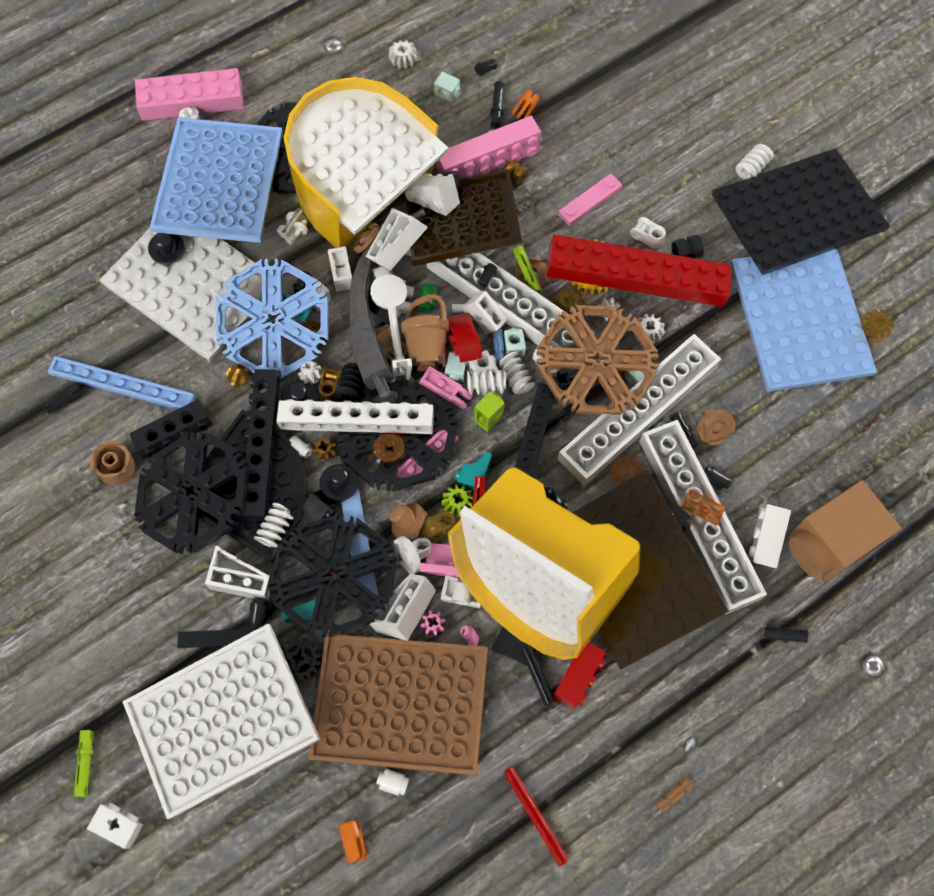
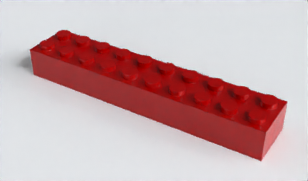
[546,234,731,307]

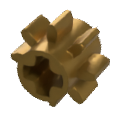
[226,363,250,387]
[313,437,337,462]

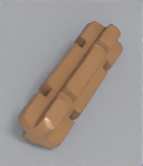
[656,778,693,812]

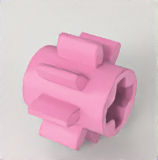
[421,610,445,637]

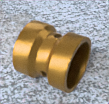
[505,160,529,184]

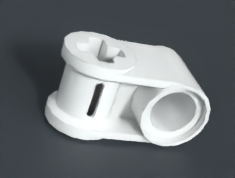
[630,217,666,249]

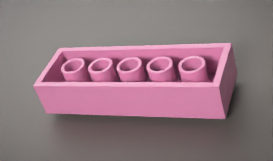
[135,68,244,121]
[436,116,541,180]

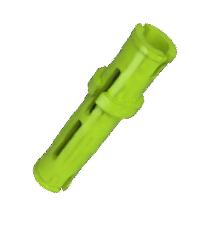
[513,246,543,294]
[73,730,94,797]

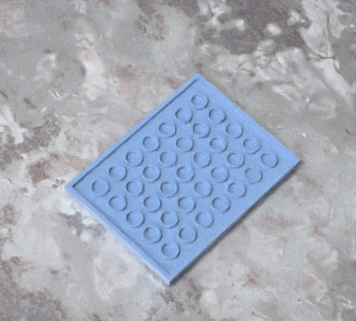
[150,117,283,243]
[730,248,877,392]

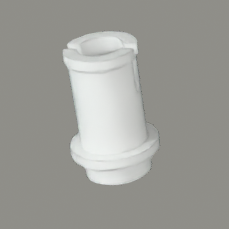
[289,435,313,458]

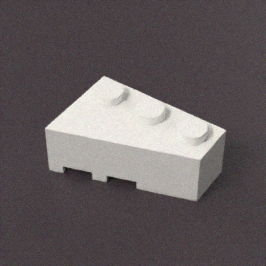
[405,173,460,216]
[365,208,428,271]
[748,504,791,568]
[205,546,270,601]
[370,573,436,641]

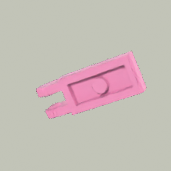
[419,366,473,409]

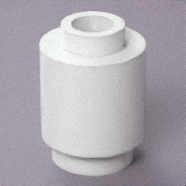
[376,769,409,796]

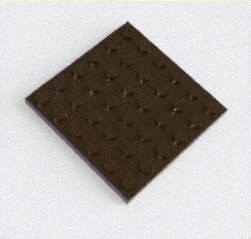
[406,169,522,266]

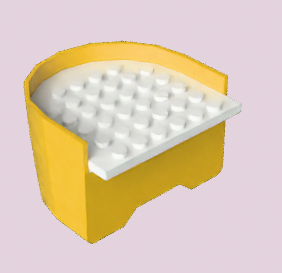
[284,77,448,249]
[447,468,640,660]

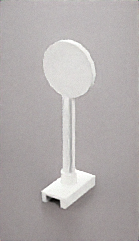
[371,274,412,382]

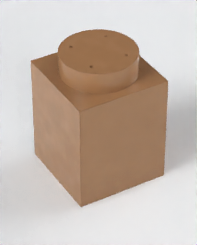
[789,480,902,583]

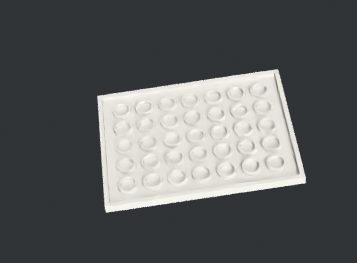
[99,228,262,362]
[123,624,320,819]

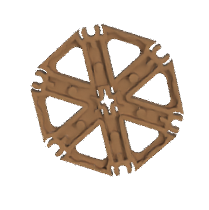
[537,305,659,415]

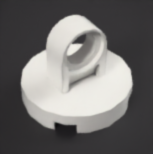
[393,536,431,574]

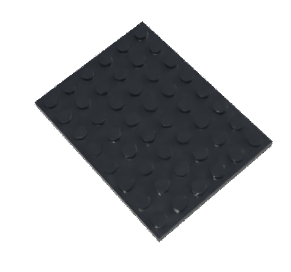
[712,148,890,275]

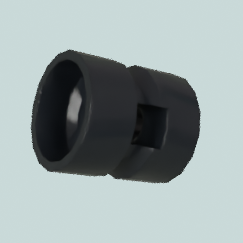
[671,234,704,259]

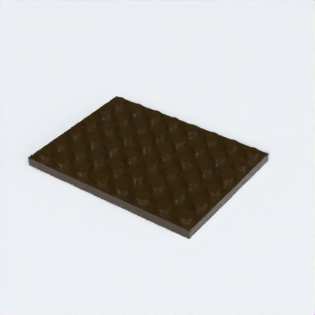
[572,470,729,670]

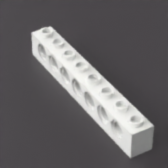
[277,399,434,434]

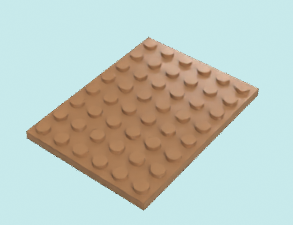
[308,634,488,776]

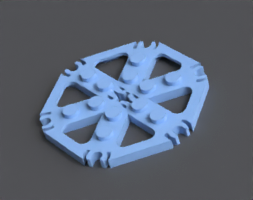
[216,258,329,379]

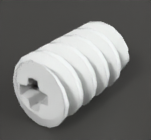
[736,144,774,180]
[499,351,535,394]
[467,370,506,395]
[254,503,293,548]

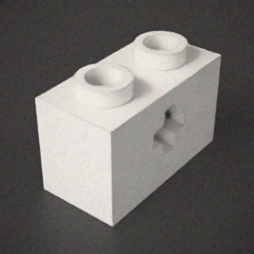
[464,291,508,334]
[87,803,143,849]

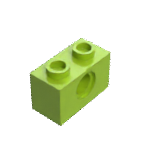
[474,391,505,433]

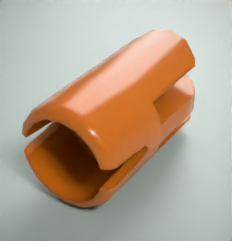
[511,90,539,120]
[339,819,368,863]

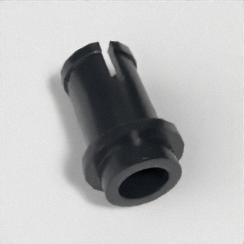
[474,58,497,76]
[477,263,497,288]
[293,270,312,293]

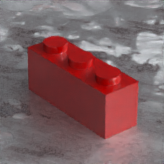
[447,313,483,363]
[554,643,606,709]

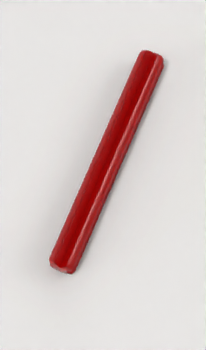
[504,767,569,866]

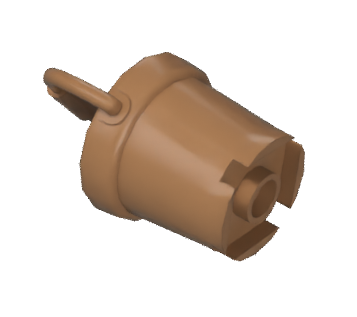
[400,294,449,371]

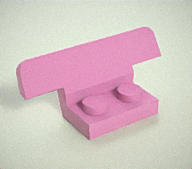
[417,543,460,577]

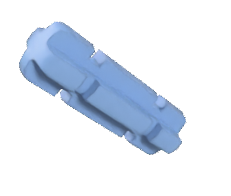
[492,328,505,364]

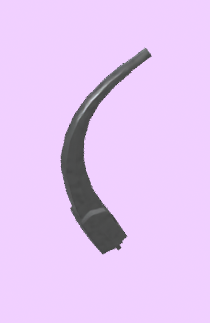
[350,209,426,397]

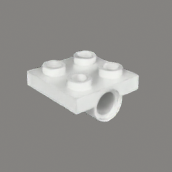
[441,576,480,608]

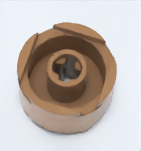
[90,441,136,485]

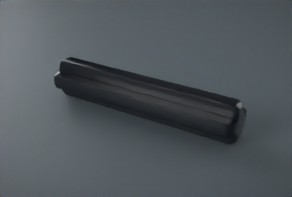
[521,646,555,706]

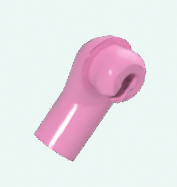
[460,625,479,646]

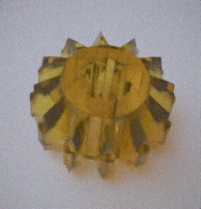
[553,288,584,315]
[861,309,894,341]

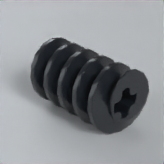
[334,363,363,403]

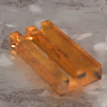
[681,490,726,526]

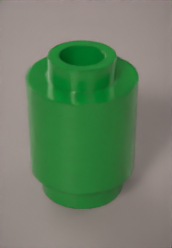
[418,284,439,312]

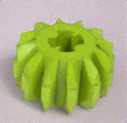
[442,484,473,518]

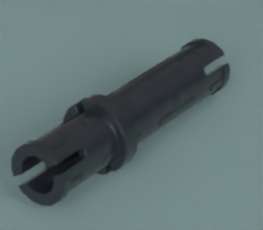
[490,81,505,129]

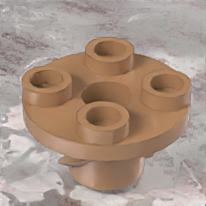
[389,503,427,539]

